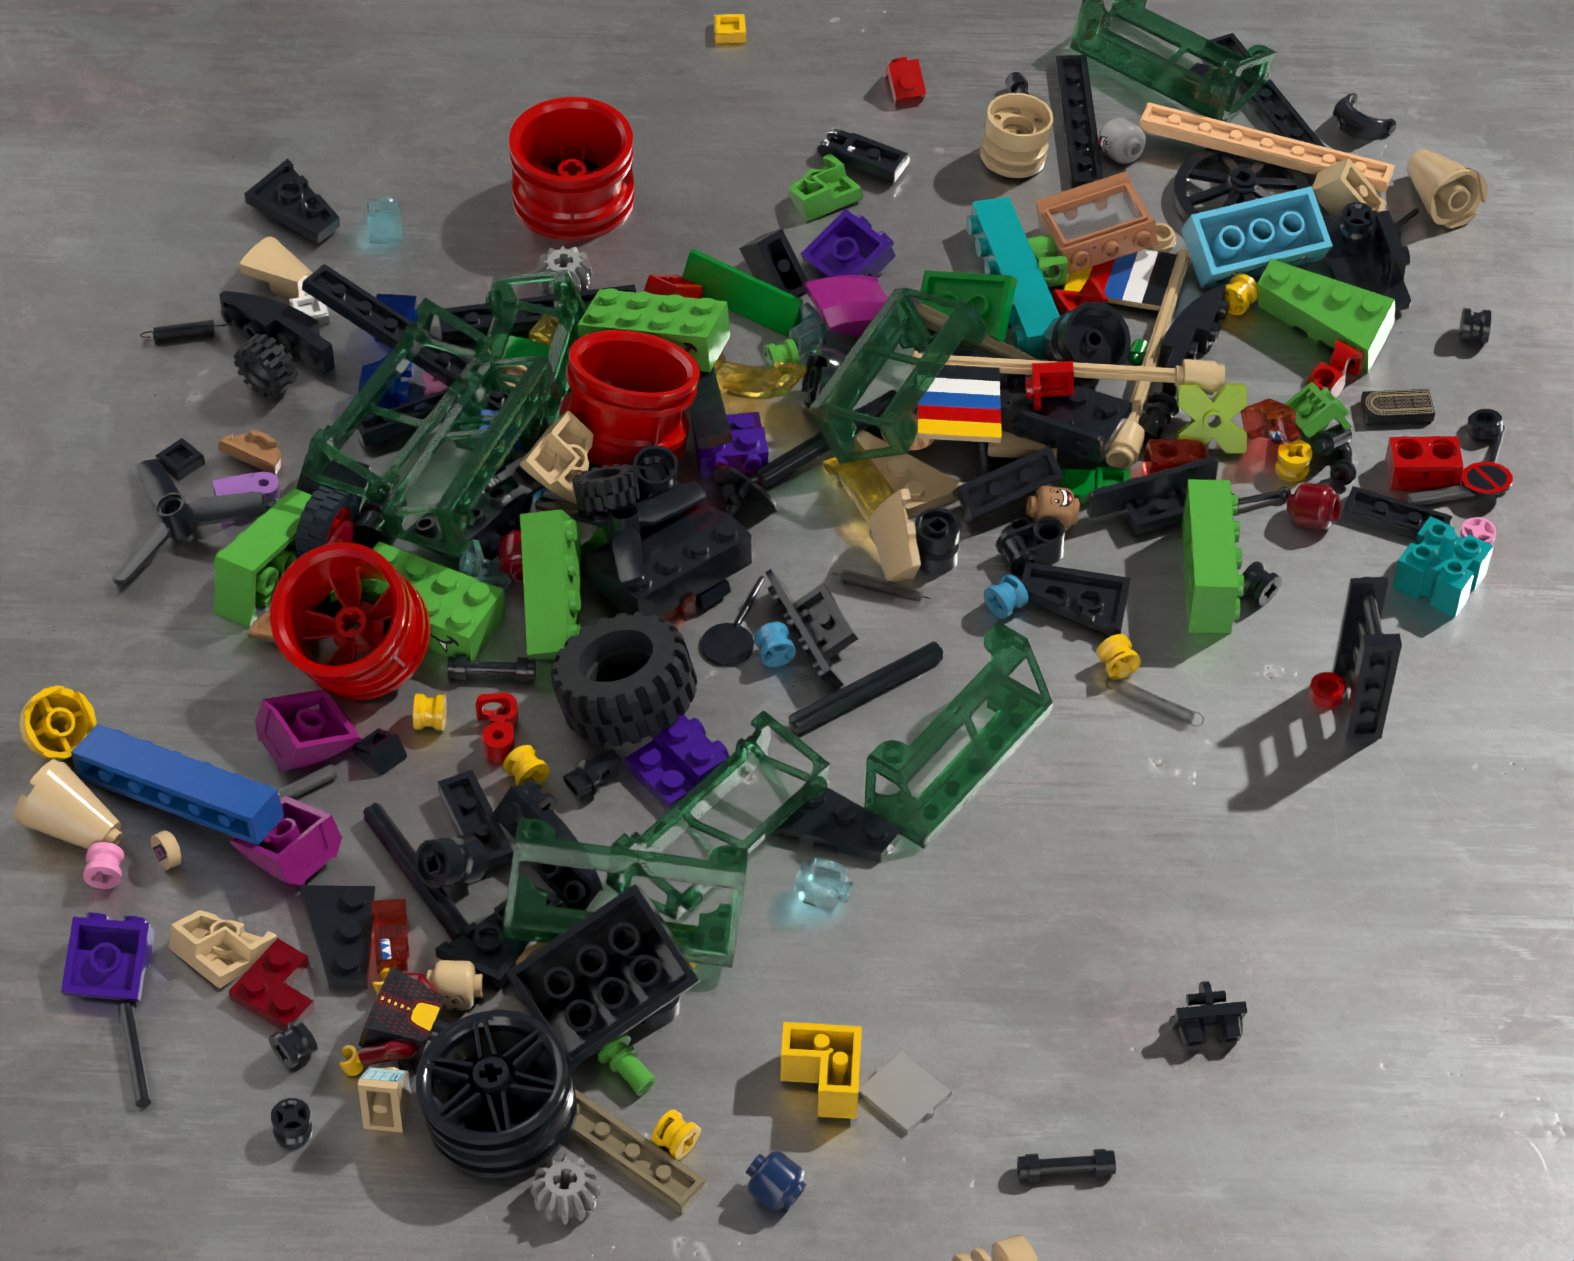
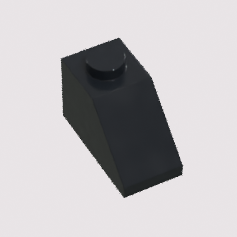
[739,229,808,297]

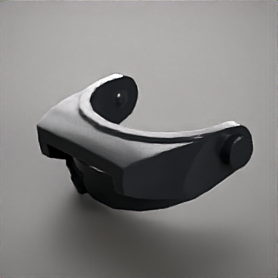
[1333,93,1397,140]

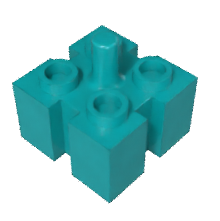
[1392,516,1493,618]

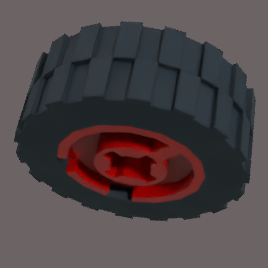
[295,485,358,557]

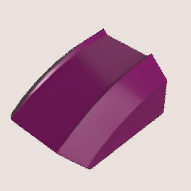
[802,275,895,342]
[255,689,362,771]
[230,796,342,885]

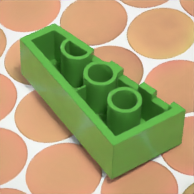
[1257,259,1395,373]
[214,488,311,628]
[520,509,581,661]

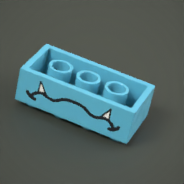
[1181,186,1333,289]

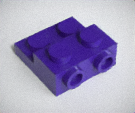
[800,209,896,278]
[692,412,769,477]
[624,715,729,813]
[61,912,155,1002]

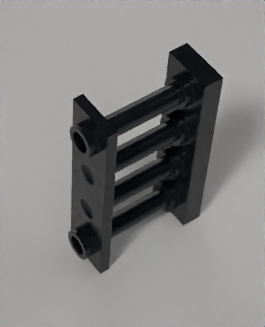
[1332,577,1402,739]

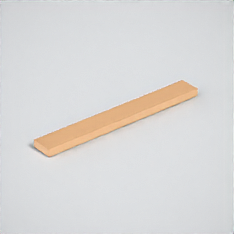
[1139,102,1395,193]

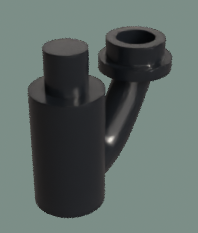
[1311,424,1356,485]

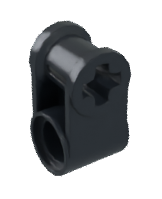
[995,517,1065,576]

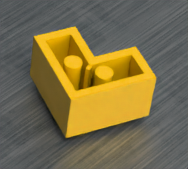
[780,1022,862,1119]

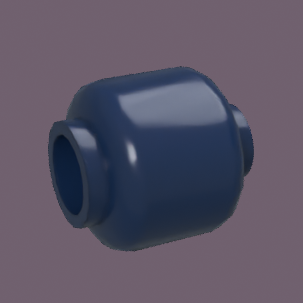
[745,1151,807,1211]

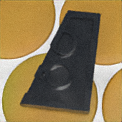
[244,158,340,244]
[1022,562,1131,636]
[767,777,902,863]
[435,883,563,989]
[299,885,376,989]

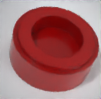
[1309,672,1346,708]

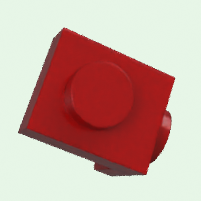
[883,57,926,103]
[1051,278,1108,315]
[1025,361,1074,411]

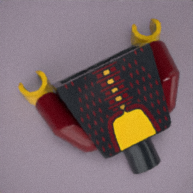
[338,967,450,1076]

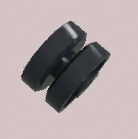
[1043,301,1131,384]

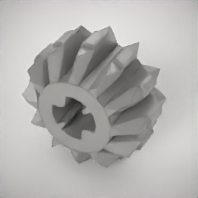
[536,245,592,295]
[531,1154,600,1226]

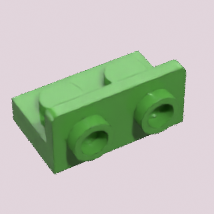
[1280,382,1352,439]

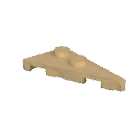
[850,430,962,518]

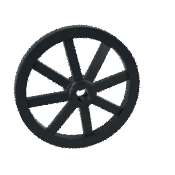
[1173,148,1309,221]

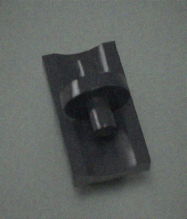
[1171,981,1248,1047]

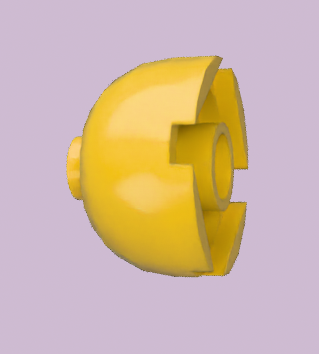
[19,685,97,761]

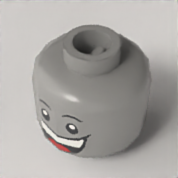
[1098,117,1146,164]

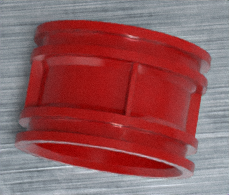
[509,97,635,241]
[559,330,700,467]
[270,542,430,700]

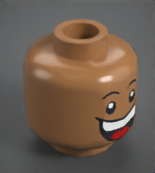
[1026,486,1080,532]

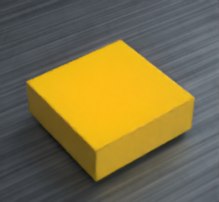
[714,14,746,44]

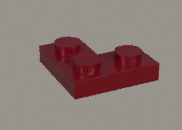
[229,938,315,1032]

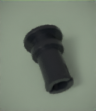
[1142,391,1180,446]

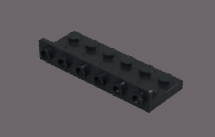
[913,342,1132,463]

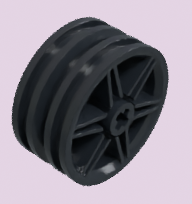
[416,1010,577,1178]

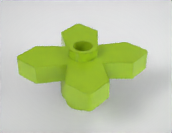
[1176,383,1247,455]

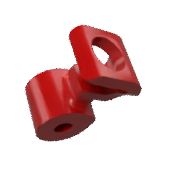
[1306,339,1364,398]
[475,692,519,765]

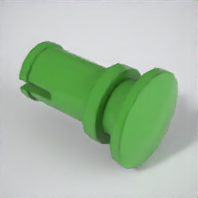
[598,1033,657,1096]

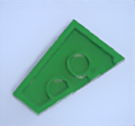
[918,270,1017,343]

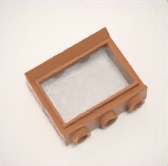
[1035,171,1158,274]

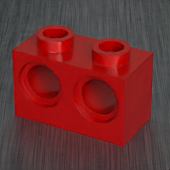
[1385,436,1464,491]

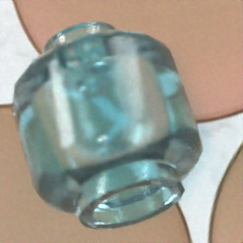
[794,857,853,911]

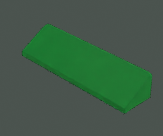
[682,249,803,337]

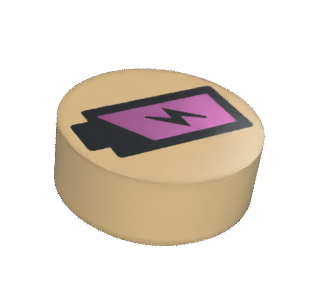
[151,830,182,870]

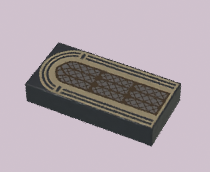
[1361,389,1435,424]

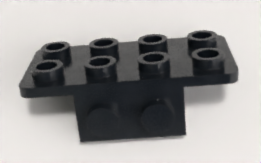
[1323,210,1411,311]
[405,455,528,567]

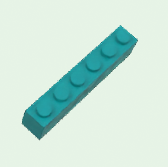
[966,197,1060,359]

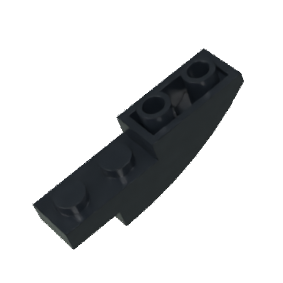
[1158,285,1230,396]
[219,291,335,375]
[492,786,603,919]

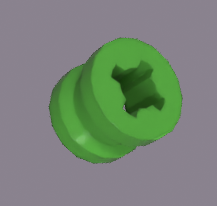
[764,338,800,377]

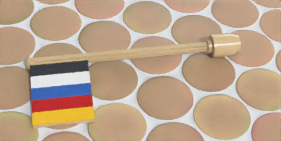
[1064,249,1192,469]
[910,351,1225,443]

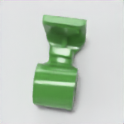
[1027,235,1068,288]

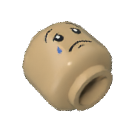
[427,960,483,1011]

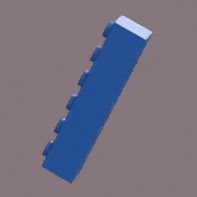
[71,724,284,845]

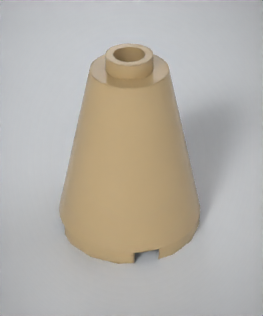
[1407,149,1488,228]
[14,759,123,849]

